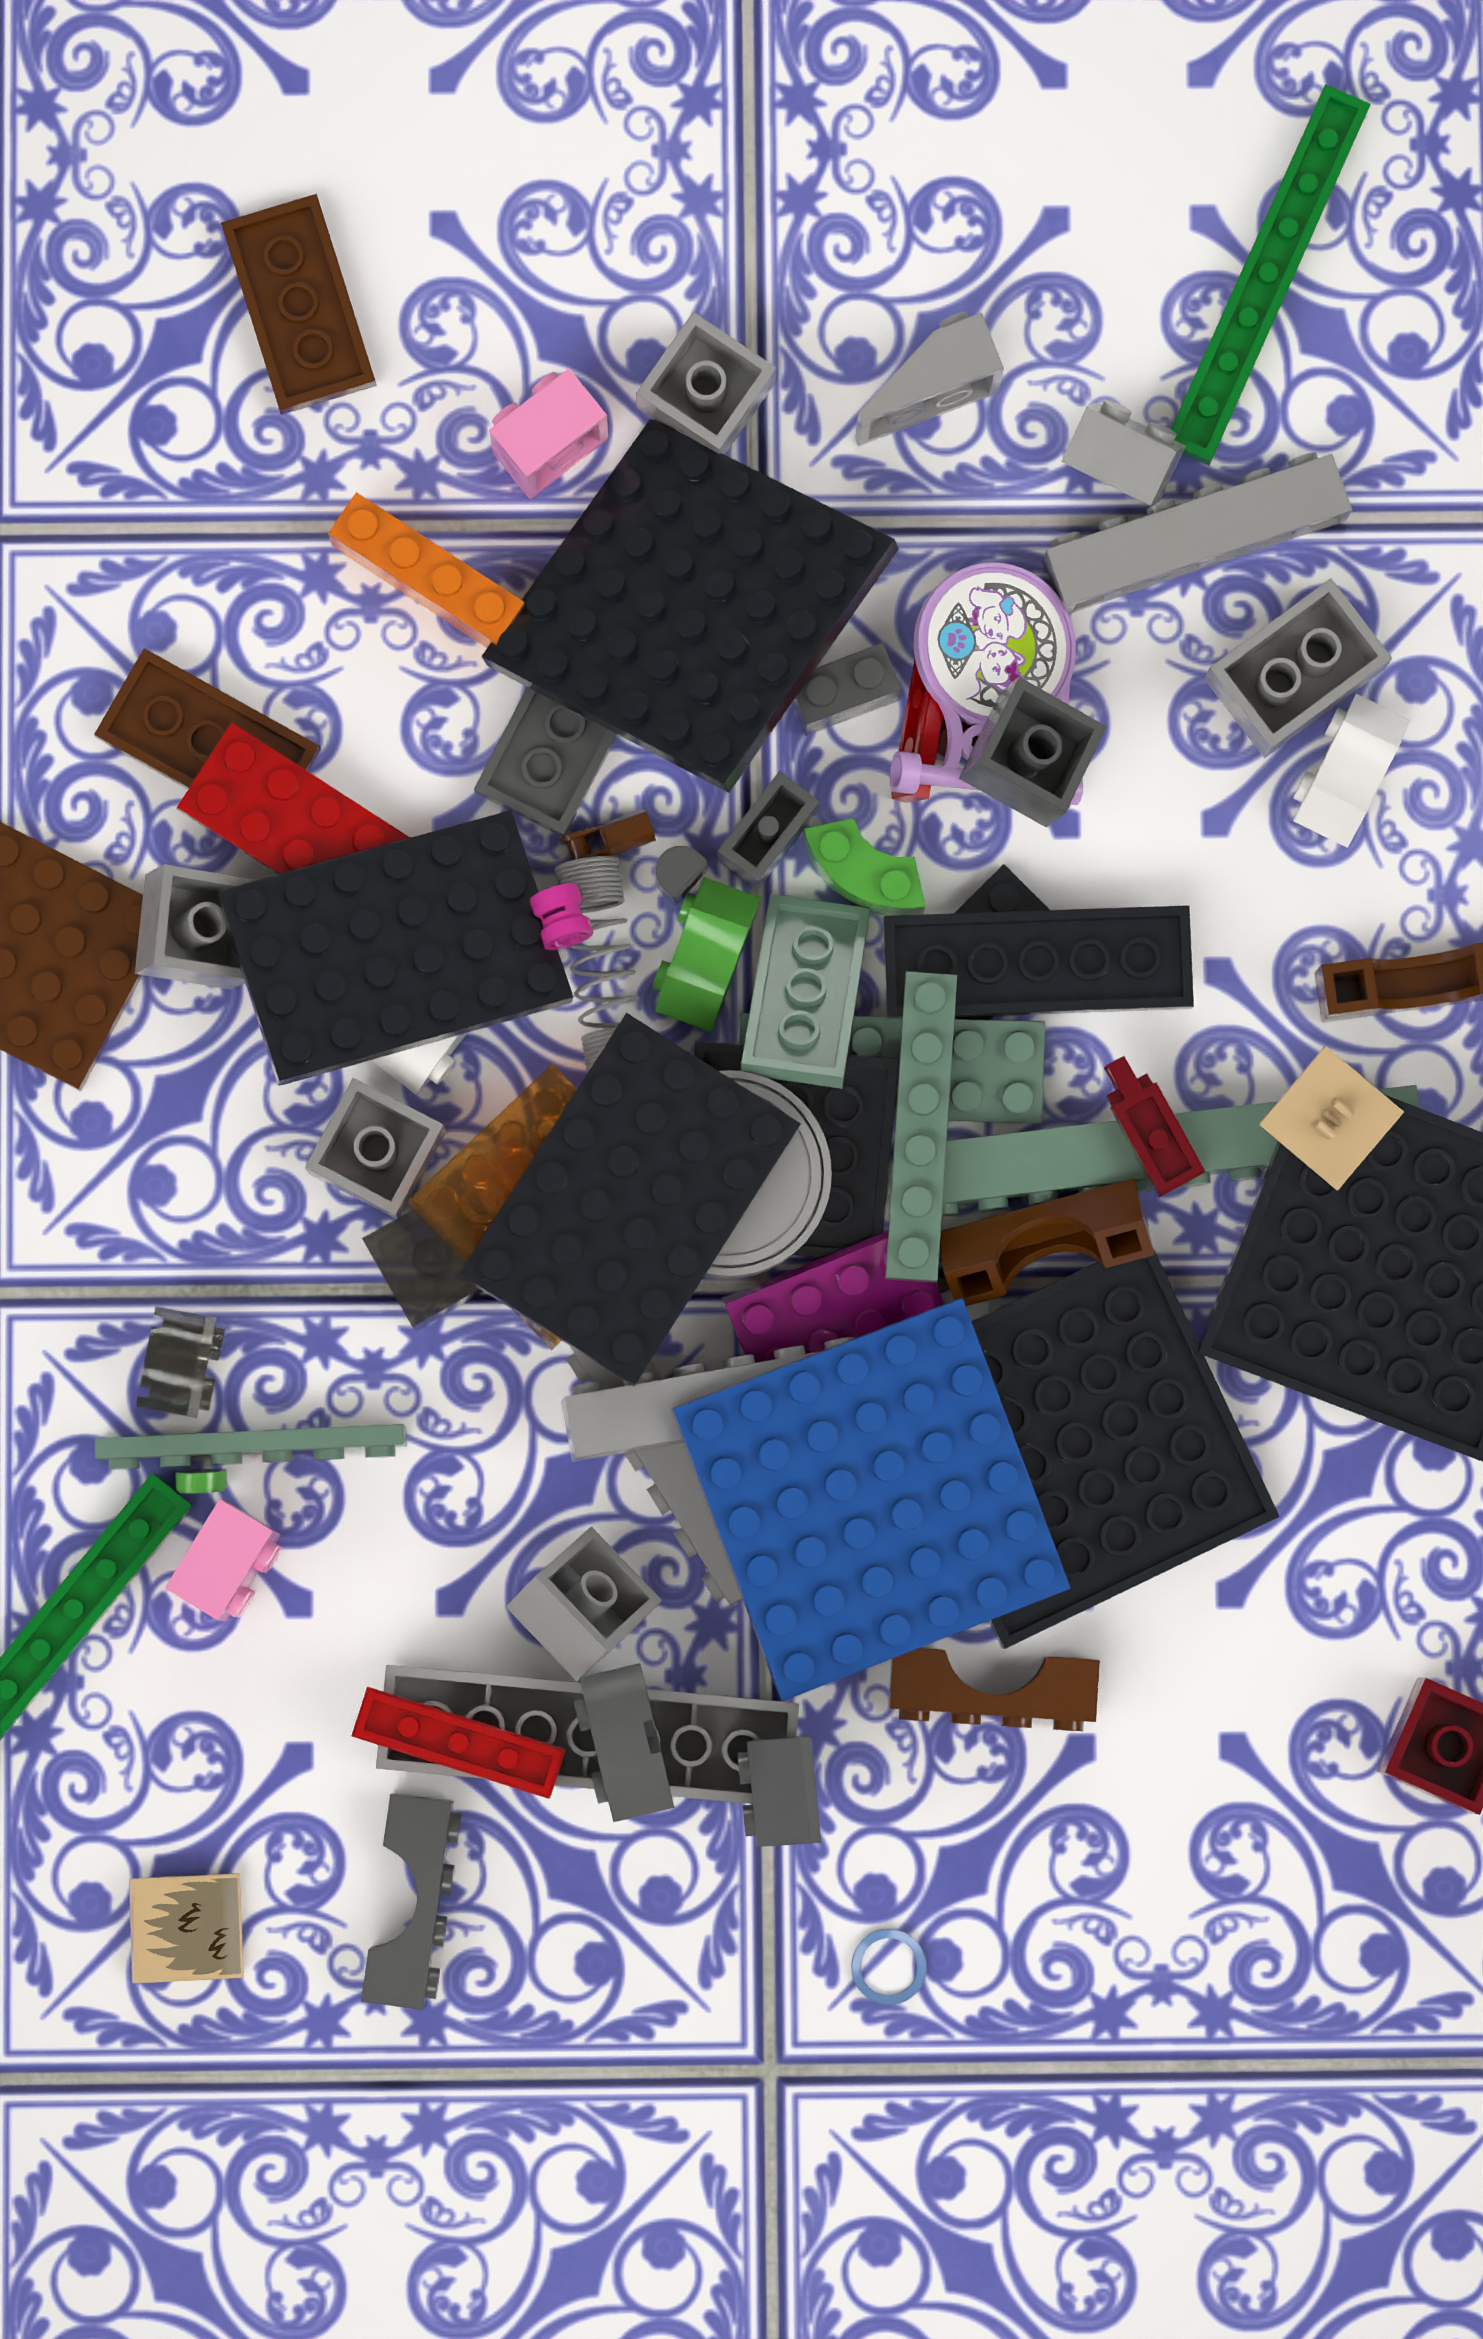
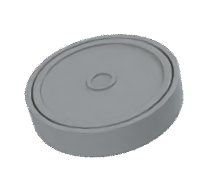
[704,1070,832,1279]

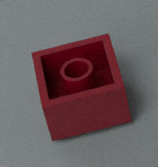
[1376,1677,1483,1815]

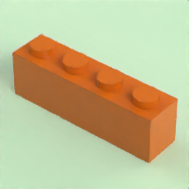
[328,492,525,648]

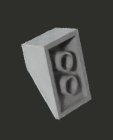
[855,312,1004,446]

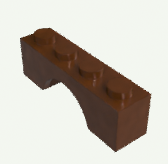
[1314,943,1483,1023]
[940,1178,1155,1306]
[888,1648,1100,1732]

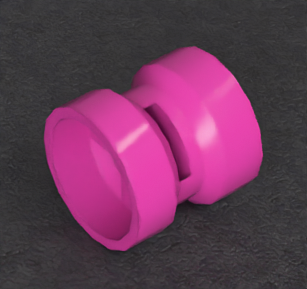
[530,883,594,950]

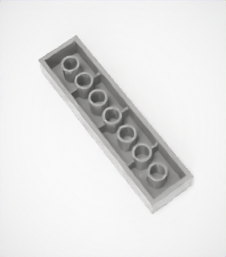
[376,1665,799,1804]

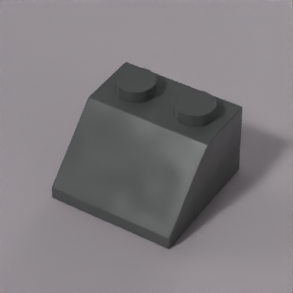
[738,1735,821,1847]

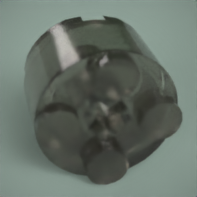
[136,1306,225,1419]

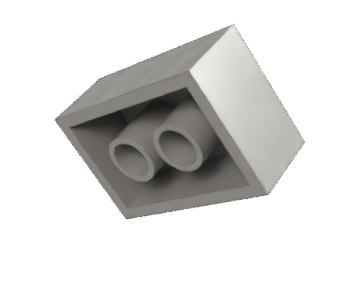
[1204,578,1392,758]

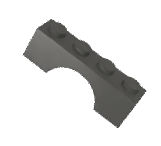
[361,1793,462,2010]

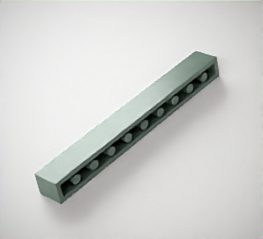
[942,1085,1420,1217]

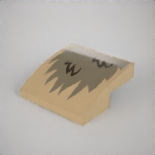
[129,1873,244,1983]

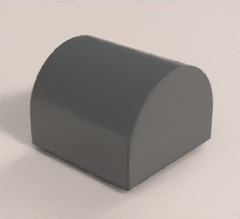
[656,846,708,905]

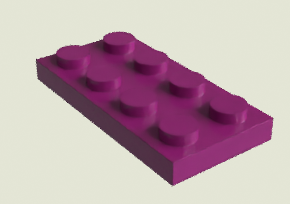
[722,1231,944,1363]

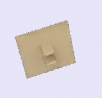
[1259,1046,1404,1191]

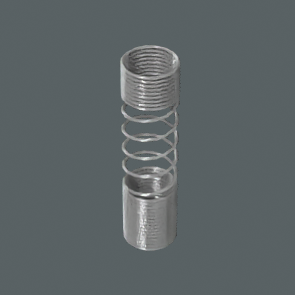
[554,856,643,1074]

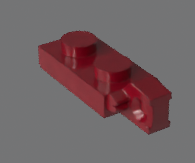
[1104,1056,1205,1198]

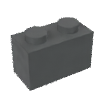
[792,643,901,736]
[717,771,820,891]

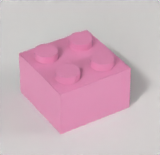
[489,368,609,500]
[165,1499,282,1622]

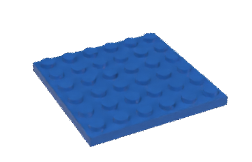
[671,1298,1071,1701]

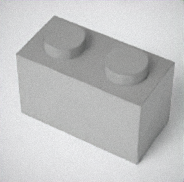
[1061,400,1186,506]

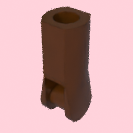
[559,809,656,860]

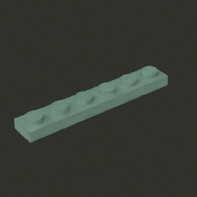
[885,971,957,1283]
[94,1424,407,1470]

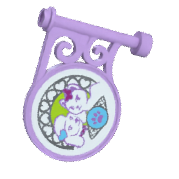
[890,562,1083,809]

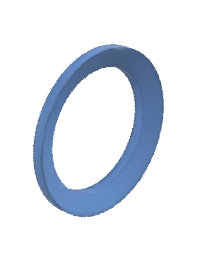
[851,1929,927,2005]

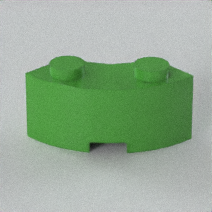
[803,818,925,916]
[652,877,761,1032]

